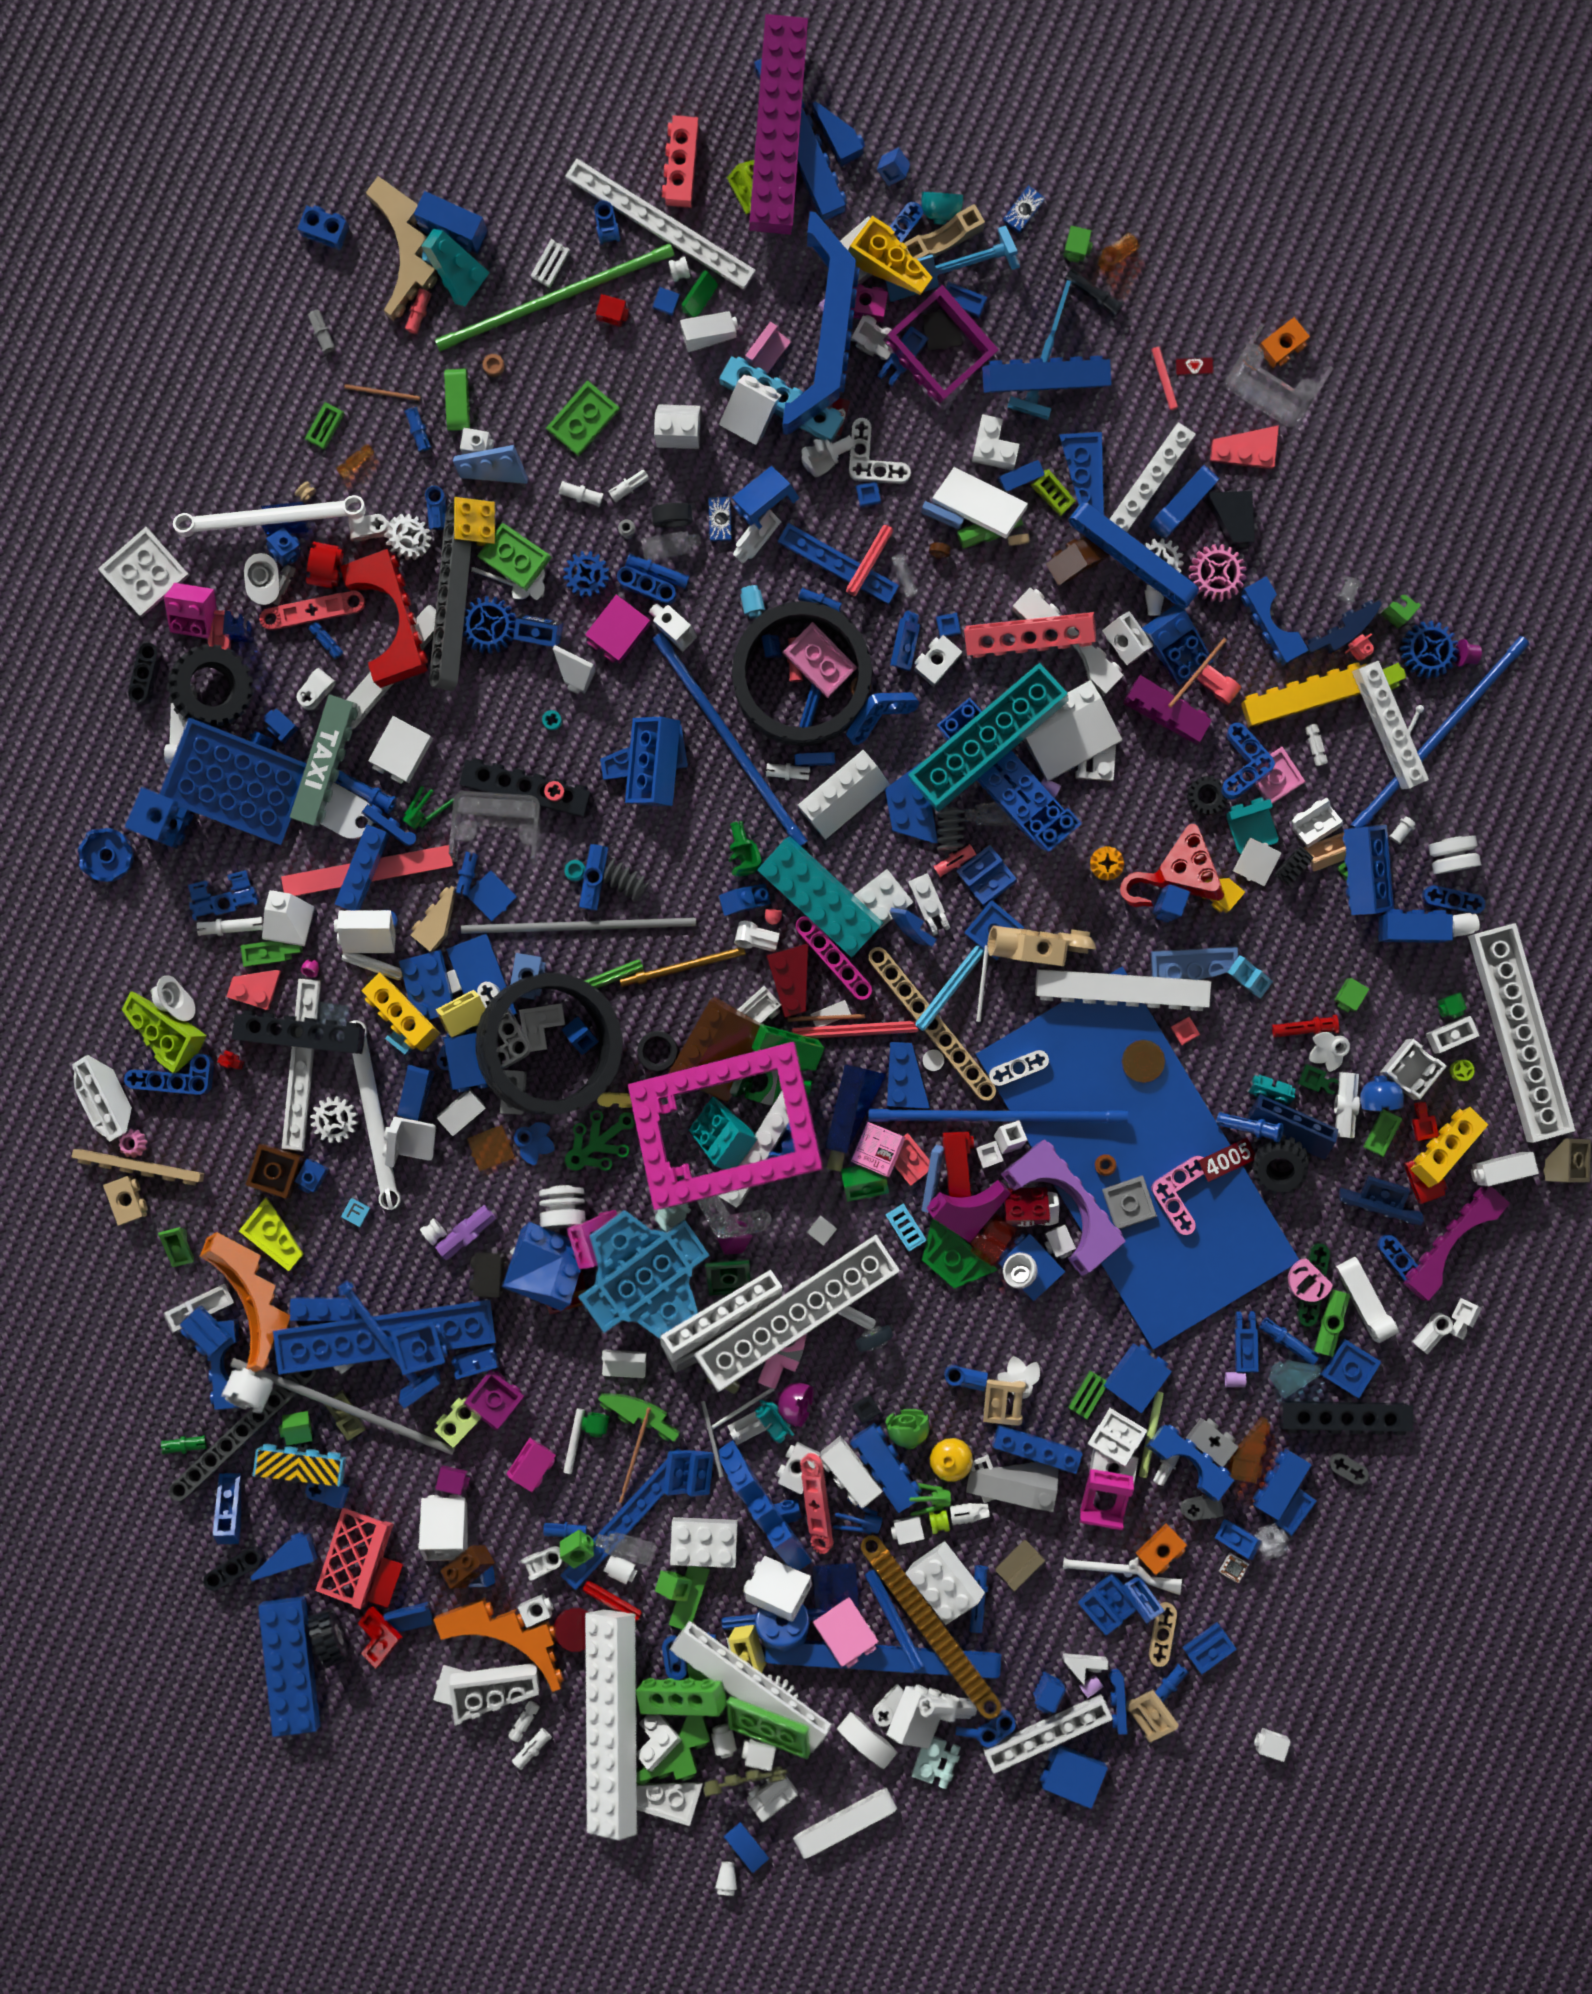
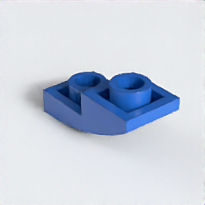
[724,1822,769,1873]

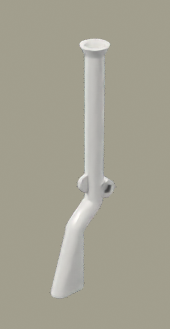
[1063,1557,1182,1595]

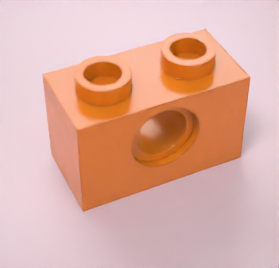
[1257,317,1310,368]
[1135,1523,1187,1575]

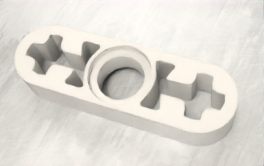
[989,1050,1049,1086]

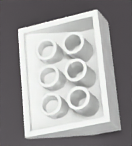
[1023,680,1122,782]

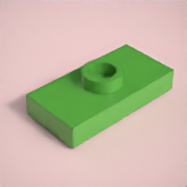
[1363,1109,1402,1157]

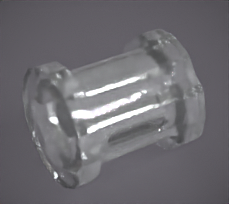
[1336,576,1363,604]

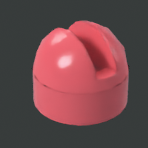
[765,909,782,925]

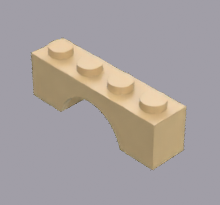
[904,204,985,259]

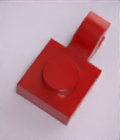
[217,1050,245,1069]
[1412,1102,1439,1141]

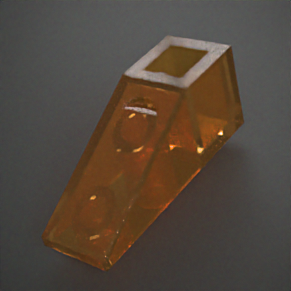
[1228,1416,1270,1483]

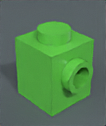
[1063,226,1093,262]
[279,1411,312,1446]

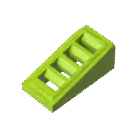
[1030,469,1076,516]

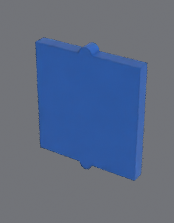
[468,870,517,921]

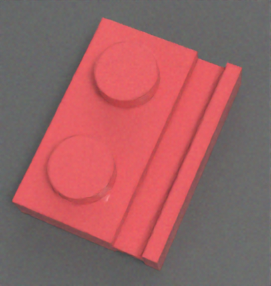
[894,1133,930,1186]

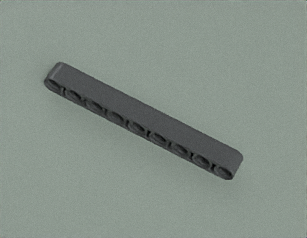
[429,502,472,691]
[169,1369,319,1501]

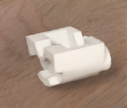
[851,315,899,360]

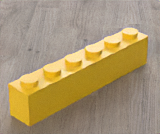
[1241,662,1367,728]

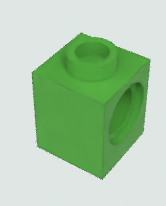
[1334,978,1369,1013]
[560,1530,594,1569]
[655,1570,693,1602]

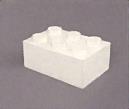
[820,1436,882,1508]
[670,1517,738,1568]
[906,1541,985,1625]

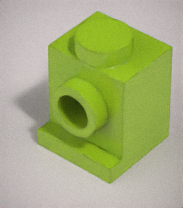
[1383,662,1406,690]

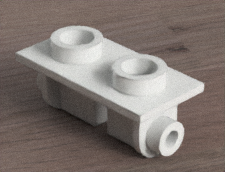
[728,1411,771,1445]

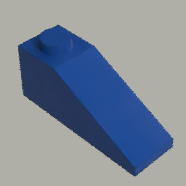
[812,101,865,166]
[213,1473,241,1544]
[251,1532,318,1581]

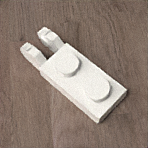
[908,873,950,935]

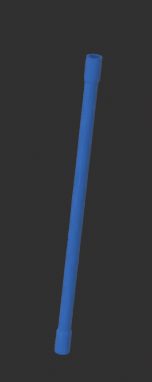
[652,632,808,846]
[1350,636,1530,828]
[869,1109,1128,1123]

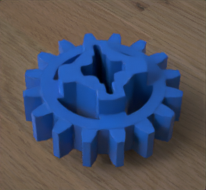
[563,551,609,598]

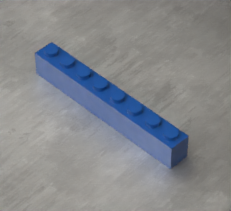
[754,59,848,221]

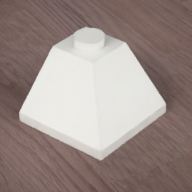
[553,645,596,694]
[262,890,315,946]

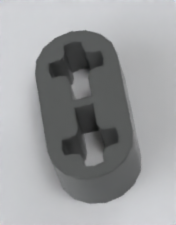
[1328,1453,1369,1484]

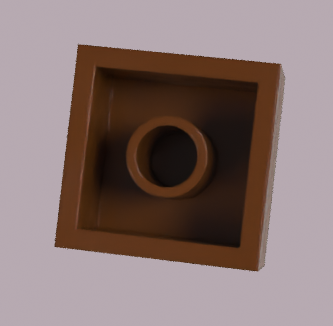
[245,1144,304,1199]

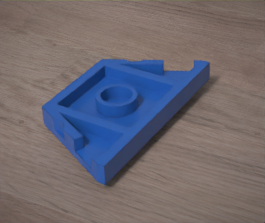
[885,762,938,844]

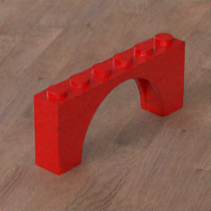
[340,549,428,688]

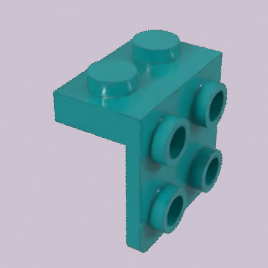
[1225,797,1279,854]

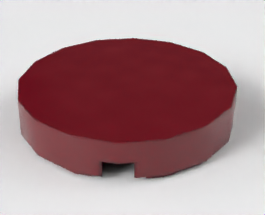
[554,1608,589,1652]

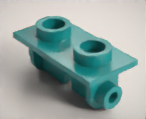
[1248,1074,1296,1106]
[755,1400,794,1443]

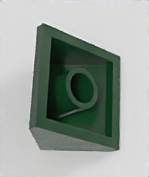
[706,1259,751,1296]

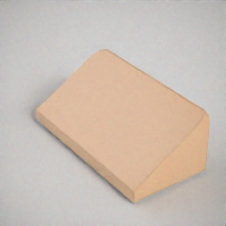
[1304,832,1346,871]

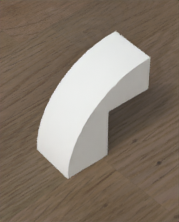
[837,1712,898,1769]

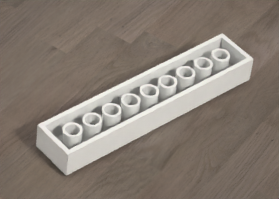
[1468,923,1575,1142]
[694,1235,900,1392]
[586,1609,637,1840]

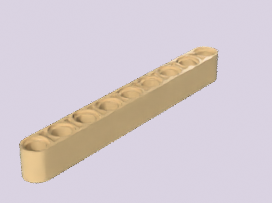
[868,947,996,1100]

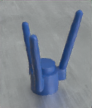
[833,1498,882,1535]

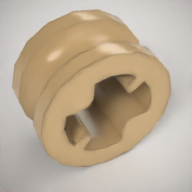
[294,482,316,503]

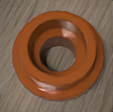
[1095,1154,1116,1176]

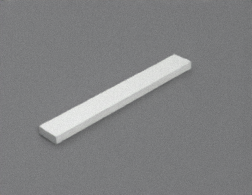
[282,979,321,1151]

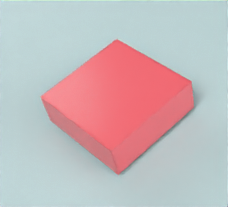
[1170,1016,1200,1046]

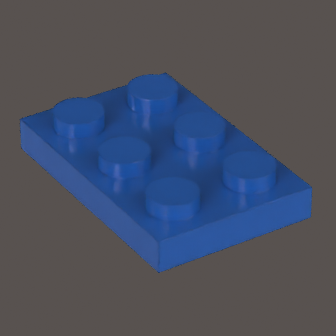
[399,950,454,1020]

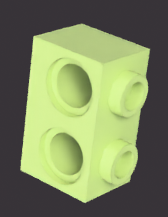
[434,1396,481,1448]

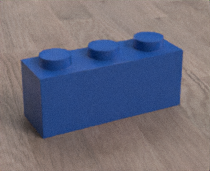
[1152,884,1190,923]
[290,1297,359,1321]
[1253,1448,1312,1520]

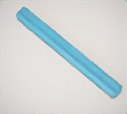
[915,945,984,1031]

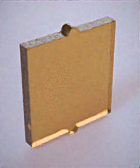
[467,1125,515,1171]

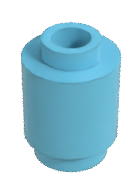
[740,585,765,618]

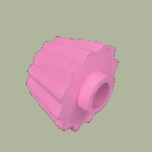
[118,1129,148,1158]

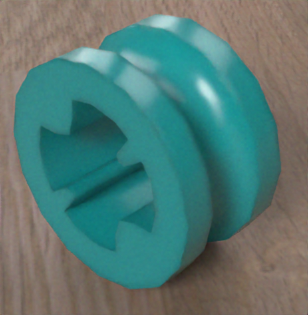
[542,710,562,731]

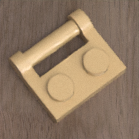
[983,1379,1026,1426]
[1125,1690,1179,1742]

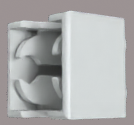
[1380,1039,1447,1100]

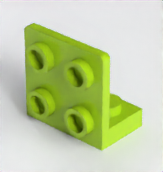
[727,160,754,214]

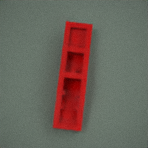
[943,1133,971,1198]

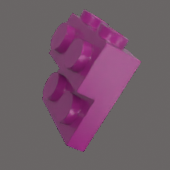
[463,1370,524,1431]

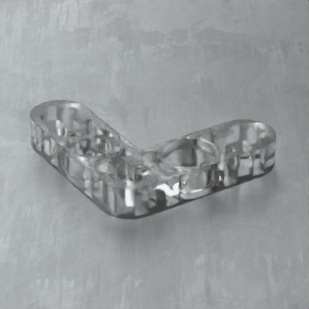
[697,1195,772,1238]

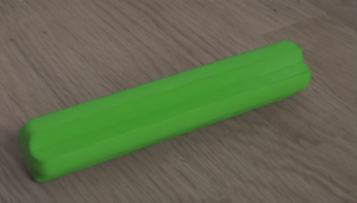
[585,959,643,989]

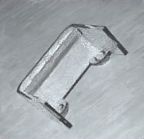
[1226,323,1334,426]
[449,791,541,867]

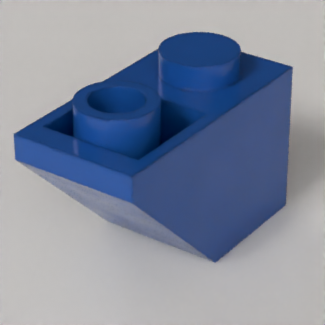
[719,884,771,916]

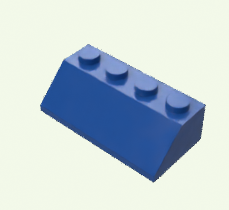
[625,717,680,806]
[1343,825,1394,915]

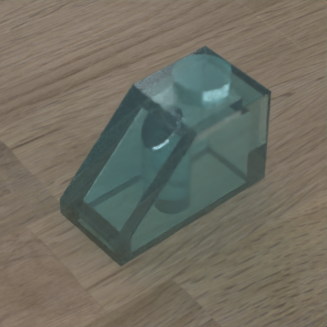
[1269,1360,1321,1398]

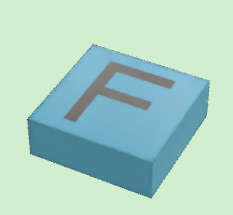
[341,1198,371,1227]

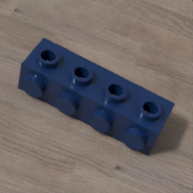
[1247,1094,1339,1160]

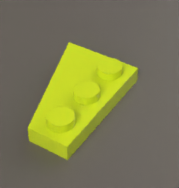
[239,1197,303,1271]

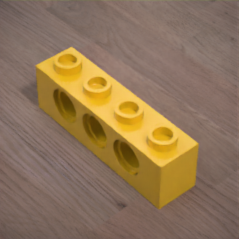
[361,972,441,1052]
[1410,1107,1488,1187]

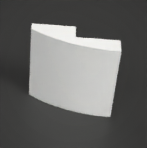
[1088,1408,1148,1467]

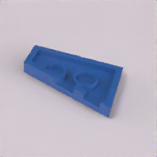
[887,1042,930,1108]

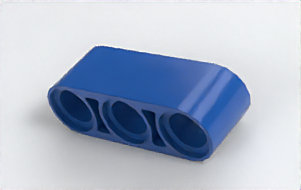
[617,566,676,606]

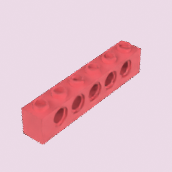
[964,612,1096,658]

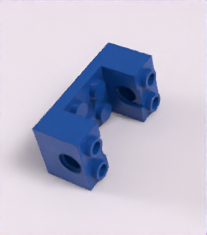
[125,787,193,849]

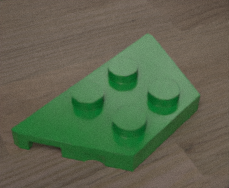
[922,1217,997,1289]

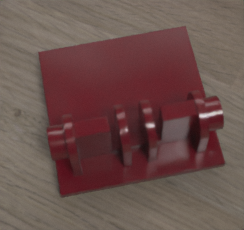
[1005,1187,1050,1226]

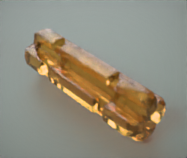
[336,444,374,478]

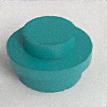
[564,860,586,881]

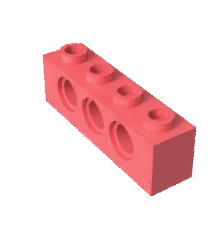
[662,115,699,208]

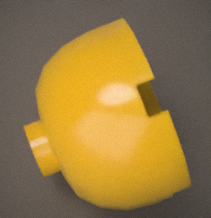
[930,1438,974,1482]

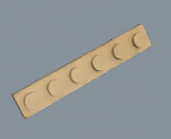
[71,1149,205,1185]

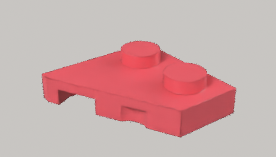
[227,970,281,1010]

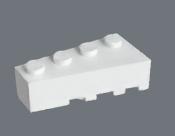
[449,1663,540,1725]

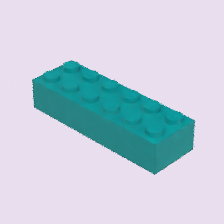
[757,836,884,957]

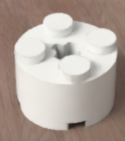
[221,1368,274,1413]

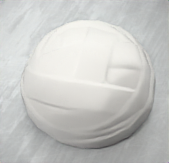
[1003,1253,1038,1289]

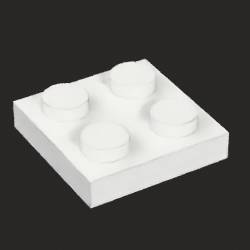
[854,869,913,929]

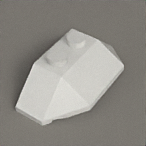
[72,1055,132,1141]

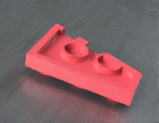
[1210,425,1279,469]

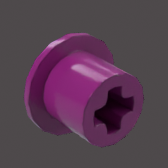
[1454,639,1482,667]

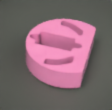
[1288,1258,1333,1302]

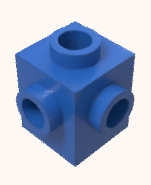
[266,527,301,567]

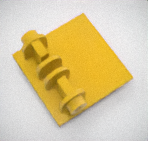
[454,497,495,546]

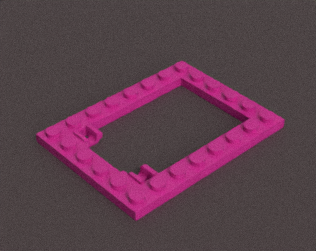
[628,1042,823,1211]

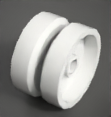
[1428,835,1481,875]

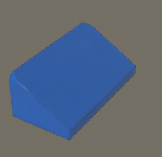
[997,460,1044,491]

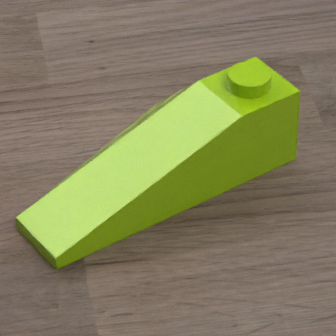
[122,991,207,1073]

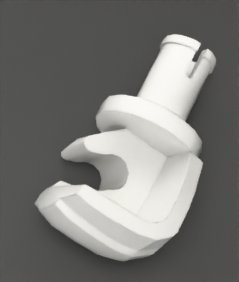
[801,435,855,477]

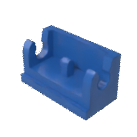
[452,1345,500,1379]

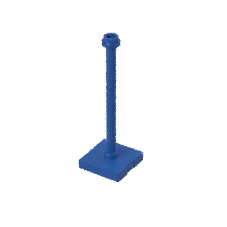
[337,1281,440,1409]

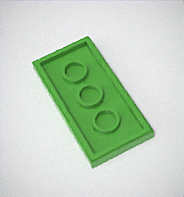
[727,1696,810,1759]

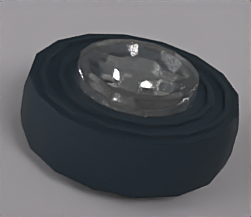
[855,1325,894,1352]

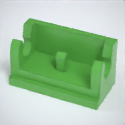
[1380,595,1421,628]

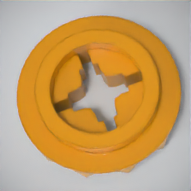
[1090,846,1125,881]

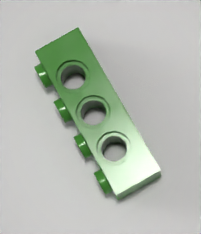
[636,1678,727,1716]

